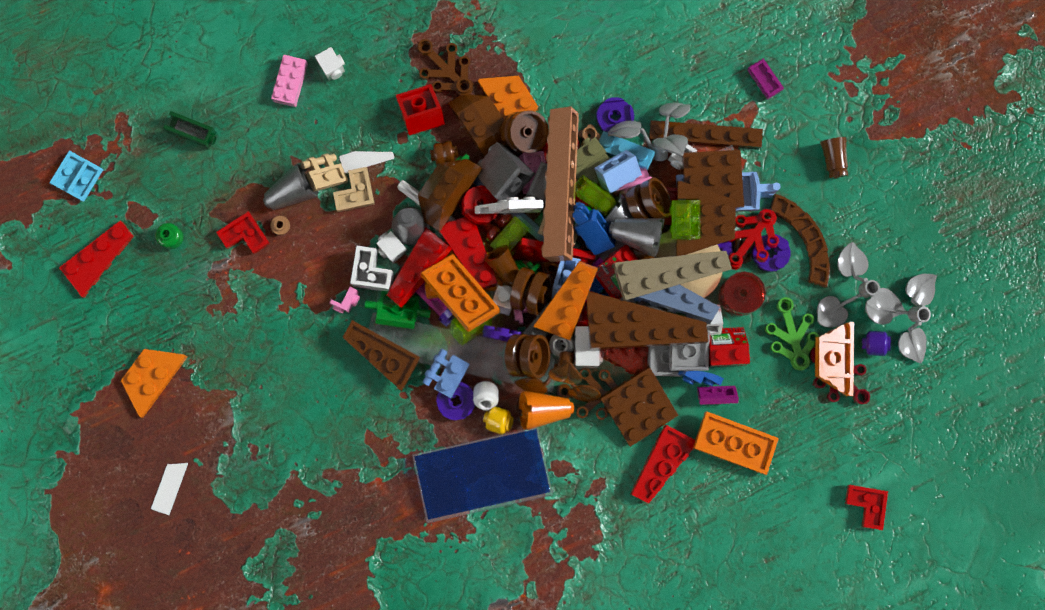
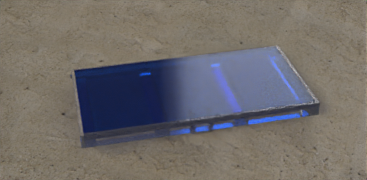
[412,427,553,523]

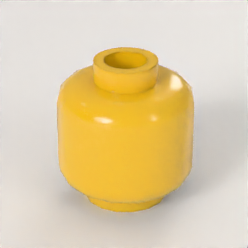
[483,407,514,434]

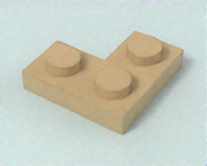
[333,167,375,212]

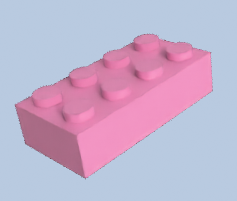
[271,55,308,107]

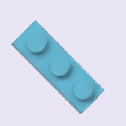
[599,131,655,170]

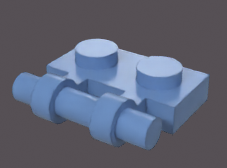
[422,348,470,398]

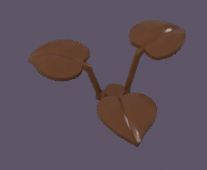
[514,351,601,402]

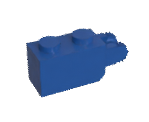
[572,202,616,255]

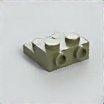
[576,137,610,192]

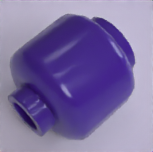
[862,331,891,356]

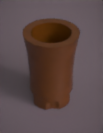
[820,137,848,179]
[484,245,519,288]

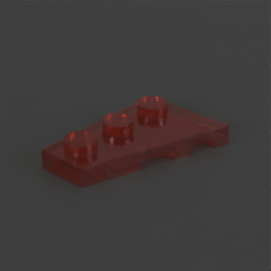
[601,347,648,375]

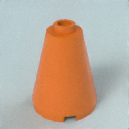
[519,391,574,430]

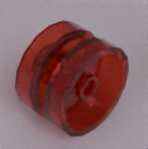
[719,271,766,317]

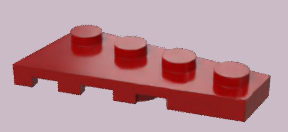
[437,217,498,290]
[59,220,134,298]
[387,227,452,308]
[512,238,596,265]
[630,425,695,504]

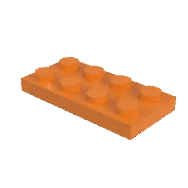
[421,254,500,332]
[693,411,779,475]

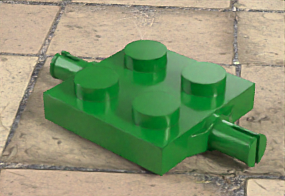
[365,291,431,329]

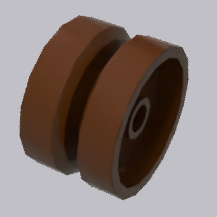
[501,111,549,153]
[626,177,672,219]
[510,267,551,316]
[504,334,550,378]

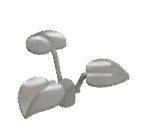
[608,102,690,161]
[817,242,905,328]
[865,274,937,363]

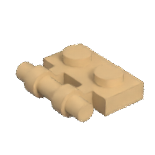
[301,153,348,192]

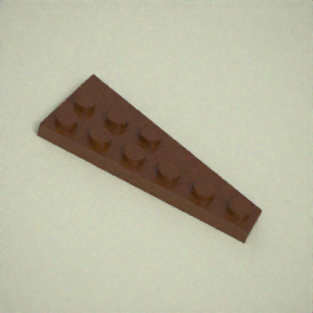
[586,292,709,350]

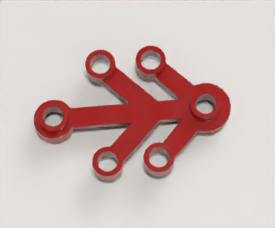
[728,209,779,270]

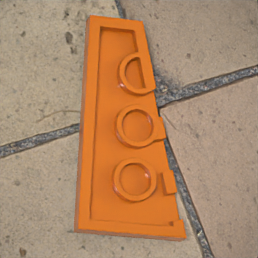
[533,261,598,340]

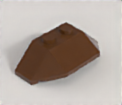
[448,94,504,158]
[418,159,482,231]

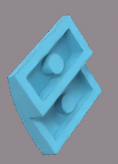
[50,150,104,202]

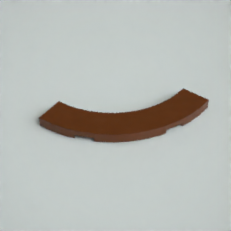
[770,193,830,288]

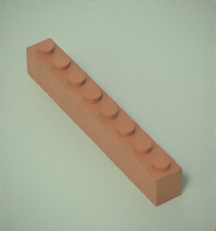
[541,106,579,262]

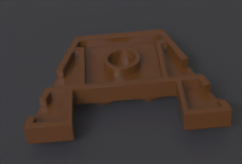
[675,181,736,256]

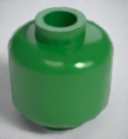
[155,223,183,250]

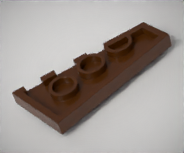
[343,320,421,392]

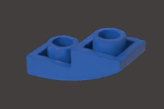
[678,370,724,387]

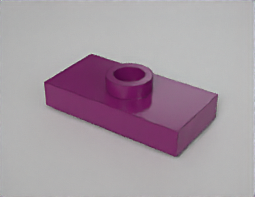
[747,58,784,100]
[697,386,739,405]

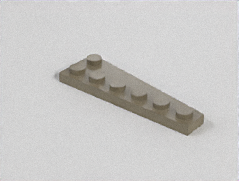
[612,251,732,301]

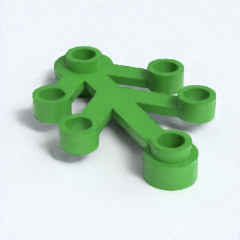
[765,297,819,371]

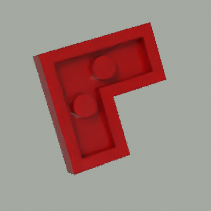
[216,211,270,254]
[845,485,888,530]

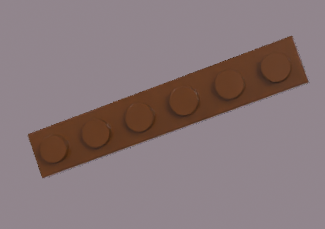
[649,120,763,149]

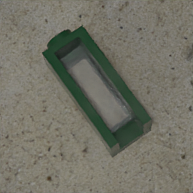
[163,111,217,149]

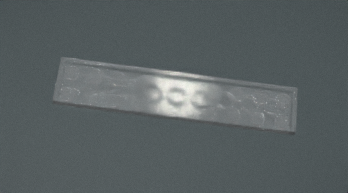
[369,312,559,393]

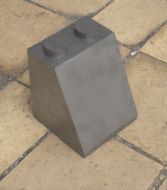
[477,142,535,200]

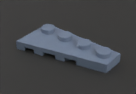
[634,285,720,324]

